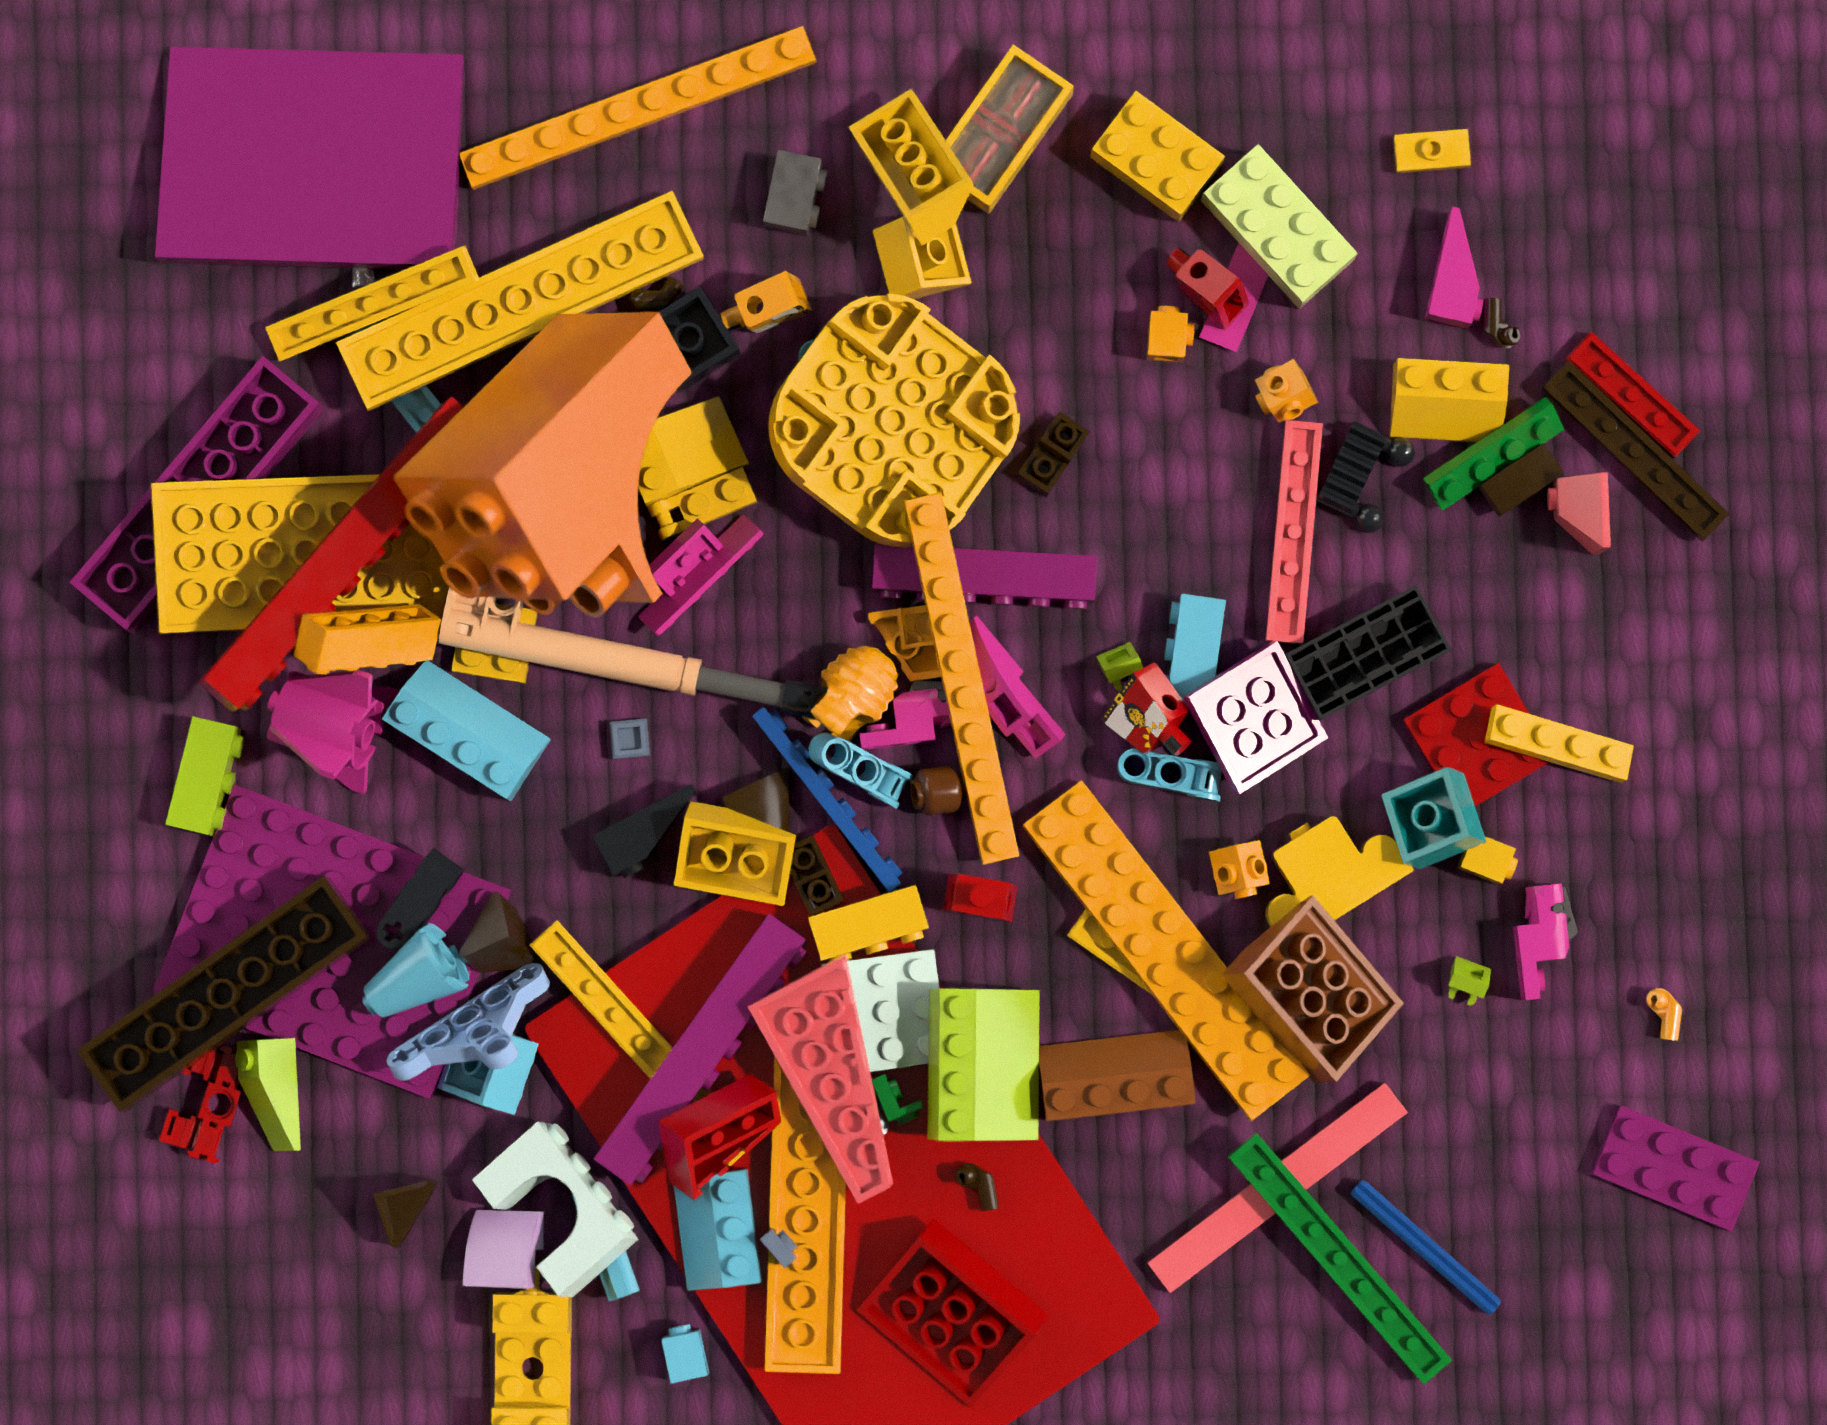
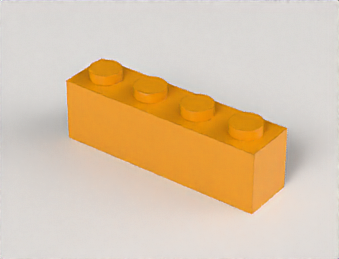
[294,604,442,674]

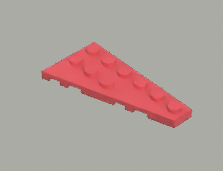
[748,954,893,1204]

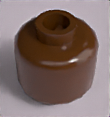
[910,765,967,816]

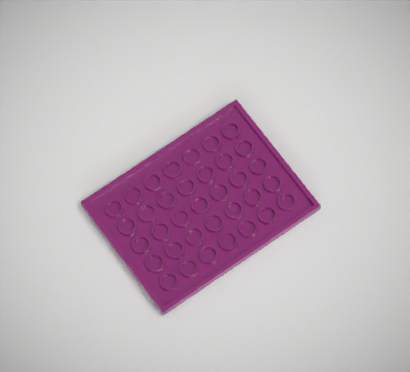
[153,784,512,1099]

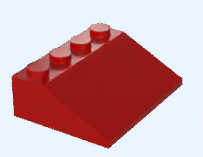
[856,1219,1048,1407]

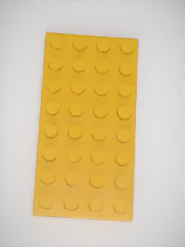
[151,474,449,634]

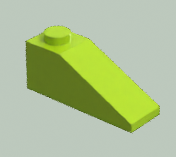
[235,1038,301,1152]

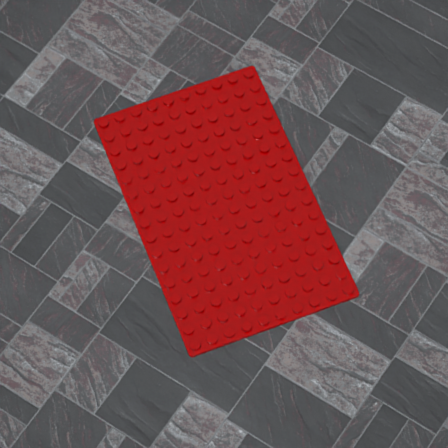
[525,825,1160,1425]

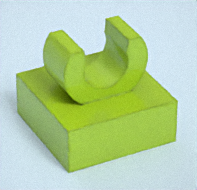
[1096,642,1143,691]
[1448,956,1491,1006]

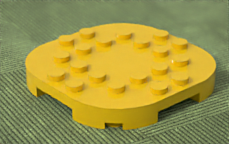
[769,293,1020,548]

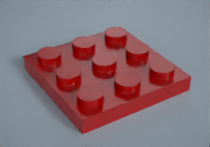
[1402,663,1549,806]

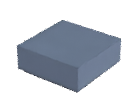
[610,719,651,760]

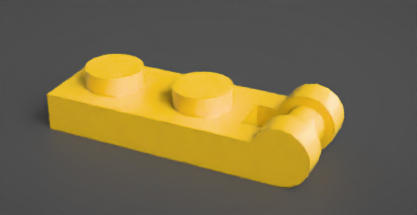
[647,467,757,541]

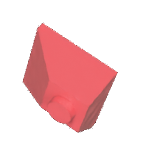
[1547,472,1611,555]

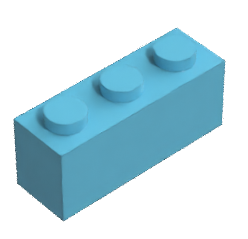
[1164,594,1226,709]

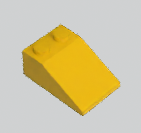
[638,396,749,507]
[674,801,796,906]

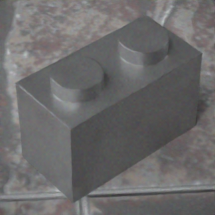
[763,150,828,237]

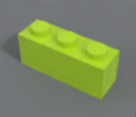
[165,716,245,836]

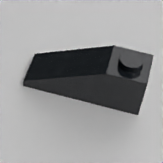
[593,784,697,879]

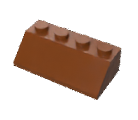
[1039,1030,1196,1121]

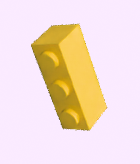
[808,885,929,962]

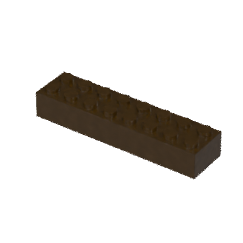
[76,876,372,1112]

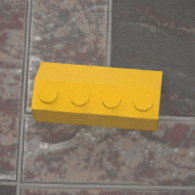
[849,88,974,245]

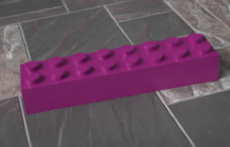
[69,356,325,634]

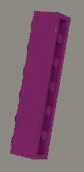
[872,544,1097,610]

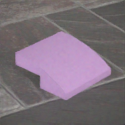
[463,1210,544,1289]

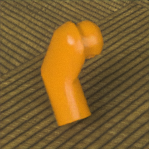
[1646,988,1682,1041]

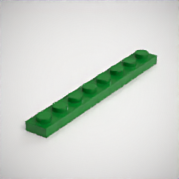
[1227,1132,1452,1384]

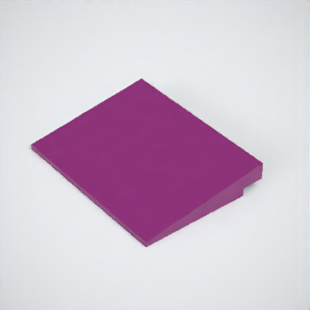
[155,47,464,269]

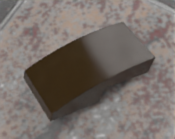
[1016,411,1090,498]
[1479,443,1565,517]
[790,835,845,917]

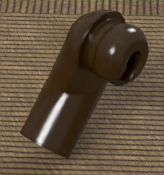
[629,276,685,312]
[1483,298,1521,349]
[955,1163,999,1211]

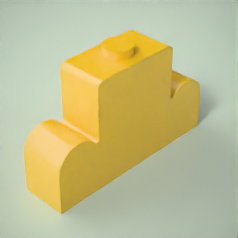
[1266,816,1414,927]

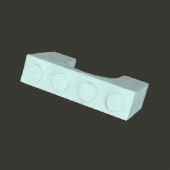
[472,1122,638,1297]

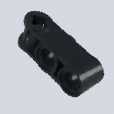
[376,848,465,950]

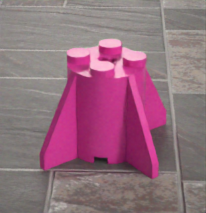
[267,670,400,794]

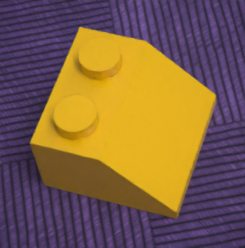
[873,217,972,299]

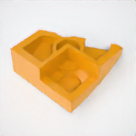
[868,605,941,682]

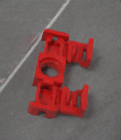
[159,1045,242,1163]

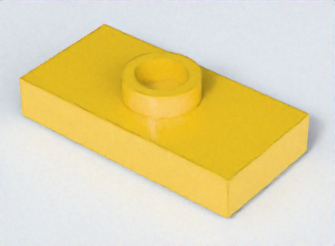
[1393,129,1471,173]

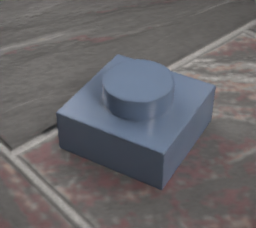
[760,1228,797,1268]

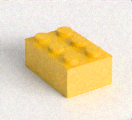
[1090,91,1225,223]

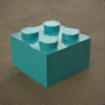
[1381,767,1486,869]

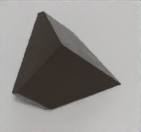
[458,891,544,973]
[373,1179,439,1249]

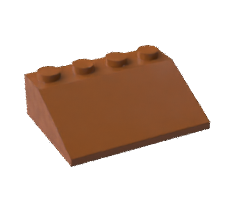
[1222,895,1404,1082]

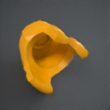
[802,646,898,742]

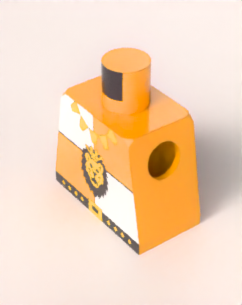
[721,271,812,333]

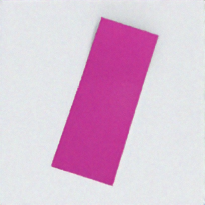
[1199,242,1269,352]

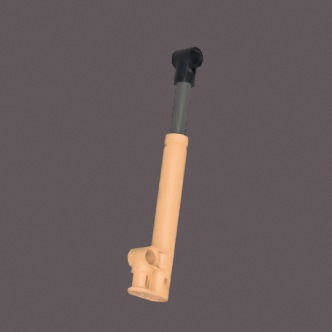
[439,587,828,719]

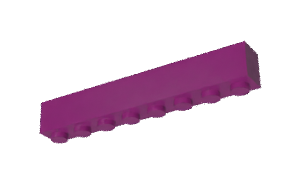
[594,914,807,1186]

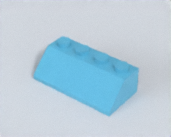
[382,661,551,801]

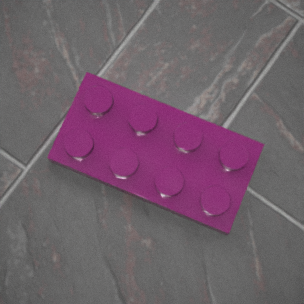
[1591,1105,1760,1232]

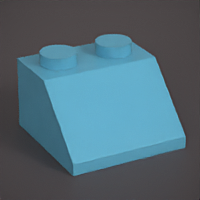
[437,1034,539,1115]

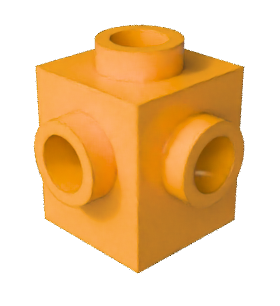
[1255,359,1318,423]
[1209,840,1270,899]

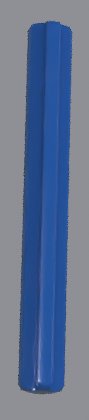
[1351,1180,1501,1315]

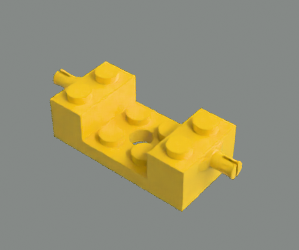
[491,1268,572,1425]

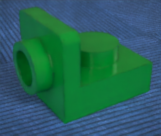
[872,1074,923,1125]

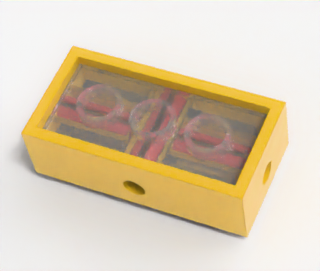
[946,44,1074,214]

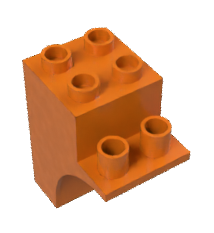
[394,312,692,617]

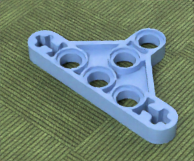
[387,963,550,1081]

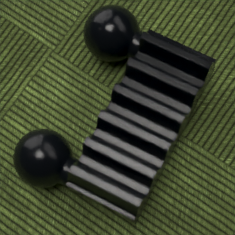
[1316,421,1415,533]

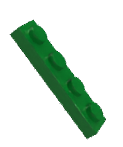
[1423,397,1564,511]

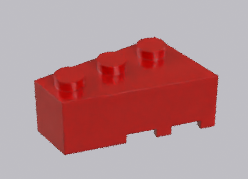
[658,1074,781,1201]

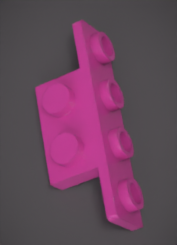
[639,515,763,636]

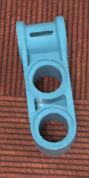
[808,733,914,809]
[1117,749,1222,802]

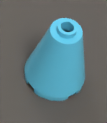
[362,923,470,1018]

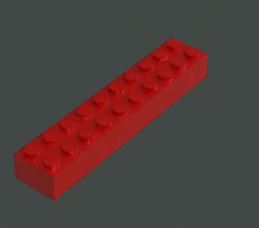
[198,396,464,712]

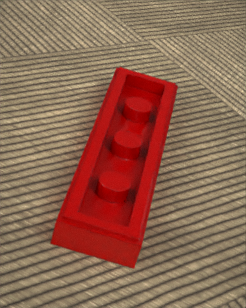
[1565,332,1700,459]

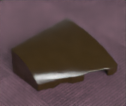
[722,767,790,832]

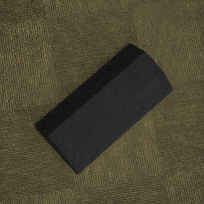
[1285,585,1452,721]

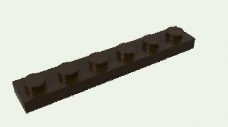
[1542,361,1730,542]

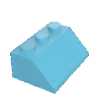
[674,1169,762,1291]

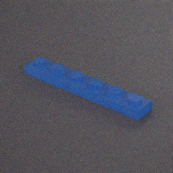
[752,707,902,893]

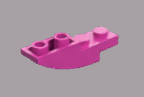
[969,615,1066,759]

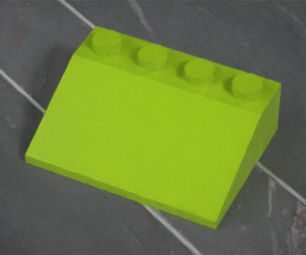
[928,989,1040,1141]

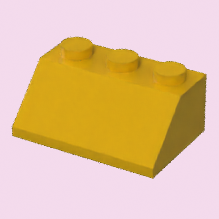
[1390,358,1509,443]

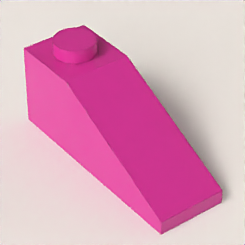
[1424,207,1484,329]

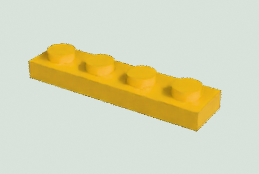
[1485,705,1634,783]

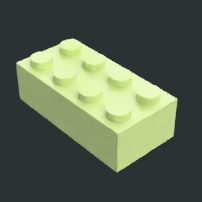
[1201,144,1358,309]

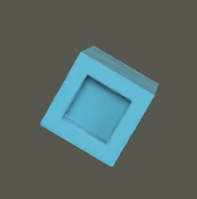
[661,1324,709,1383]

